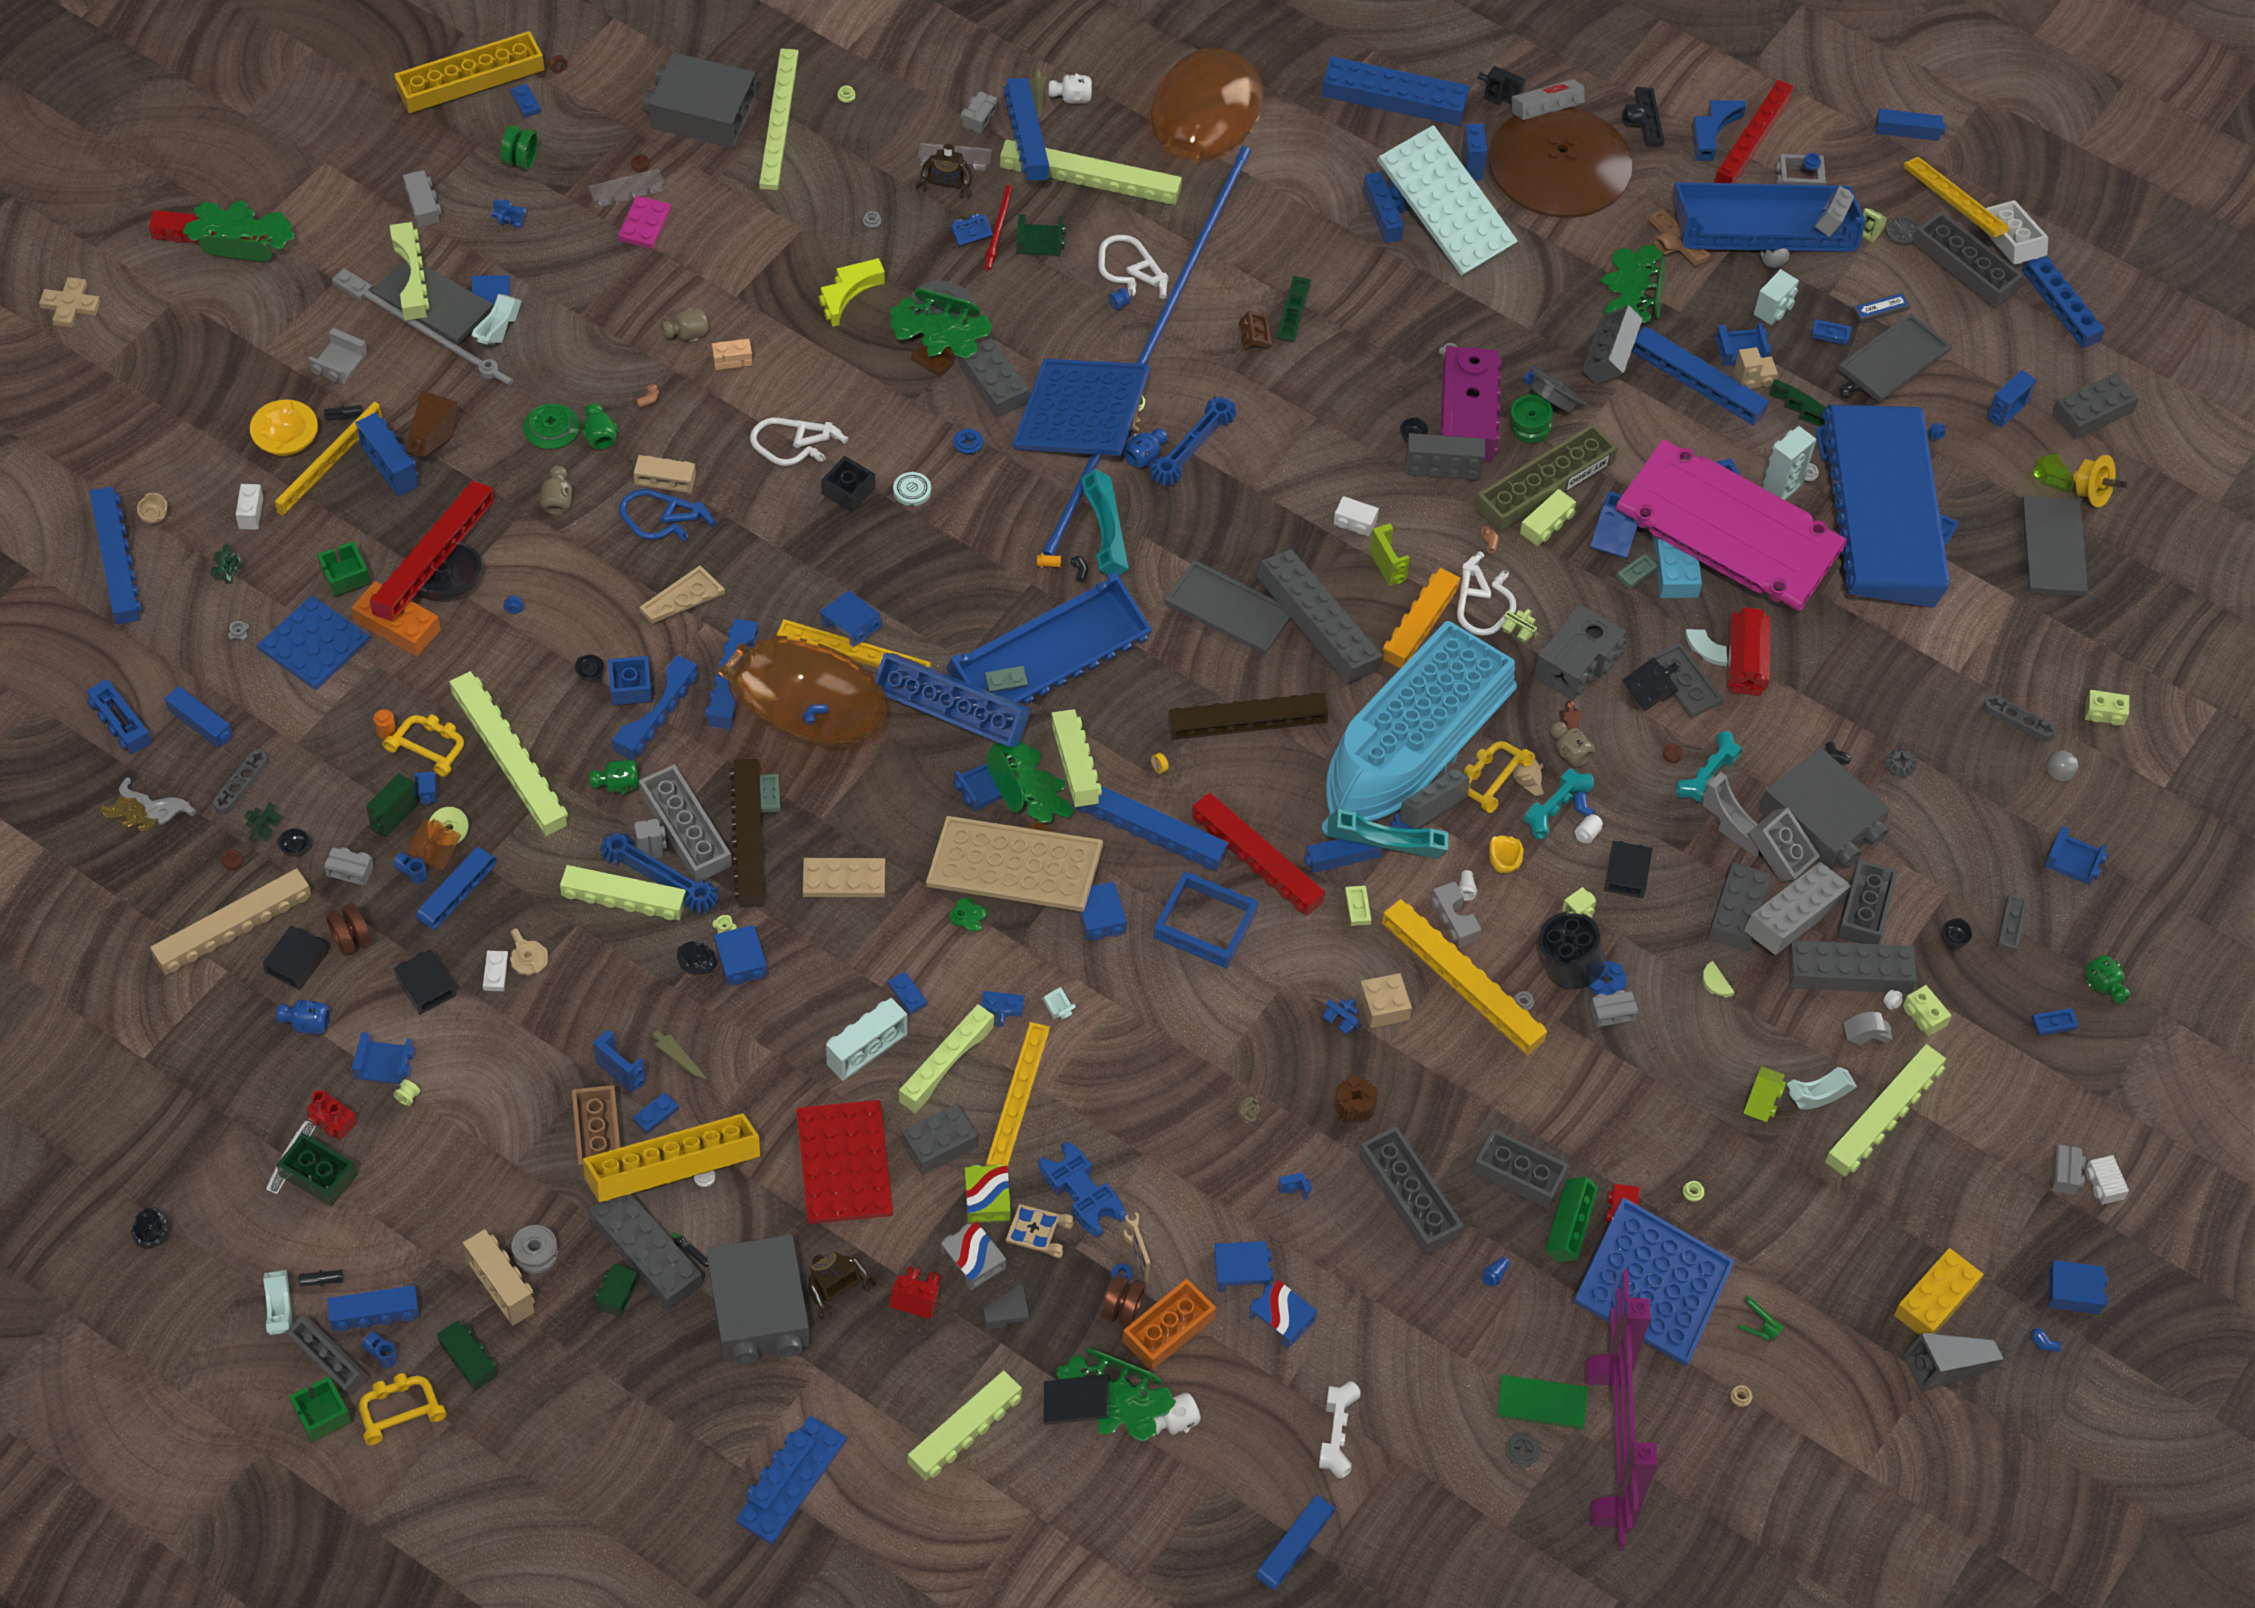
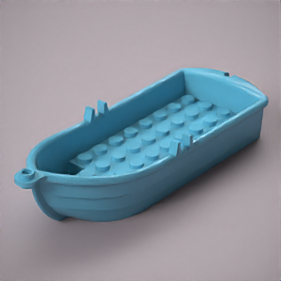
[1322,621,1517,837]

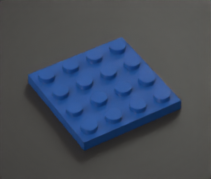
[257,595,370,690]

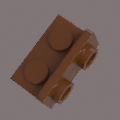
[1239,310,1272,350]
[911,337,954,378]

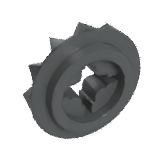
[1885,748,1918,777]
[1505,1433,1541,1467]

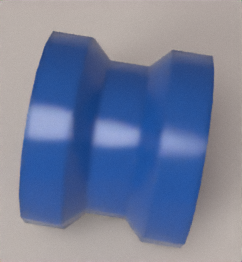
[1108,287,1131,310]

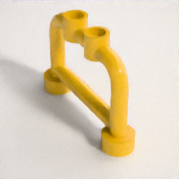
[382,714,464,777]
[1464,741,1535,813]
[358,1373,447,1446]

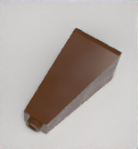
[406,391,458,457]

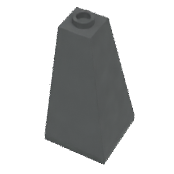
[1903,1333,2003,1392]

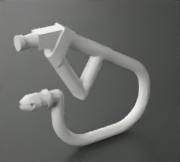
[1098,235,1168,299]
[750,418,848,466]
[1457,551,1516,636]

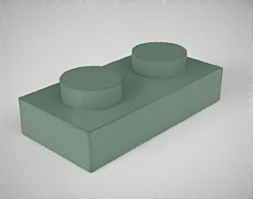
[1616,554,1658,590]
[984,666,1028,693]

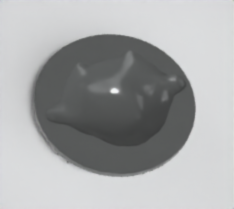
[910,280,973,324]
[1530,367,1587,412]

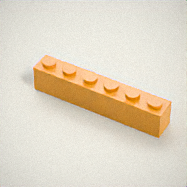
[1382,568,1460,668]

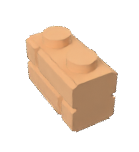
[712,339,752,370]

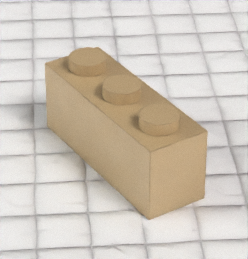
[634,455,696,493]

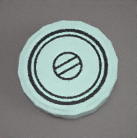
[893,472,931,506]

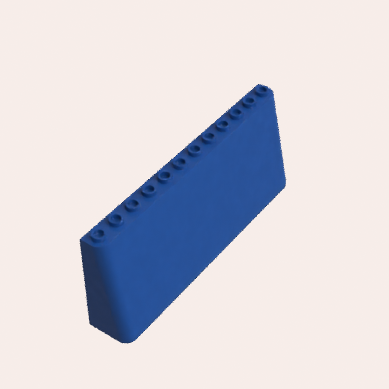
[1822,405,1950,608]

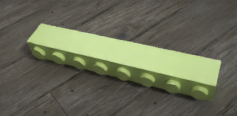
[1825,1044,1946,1177]

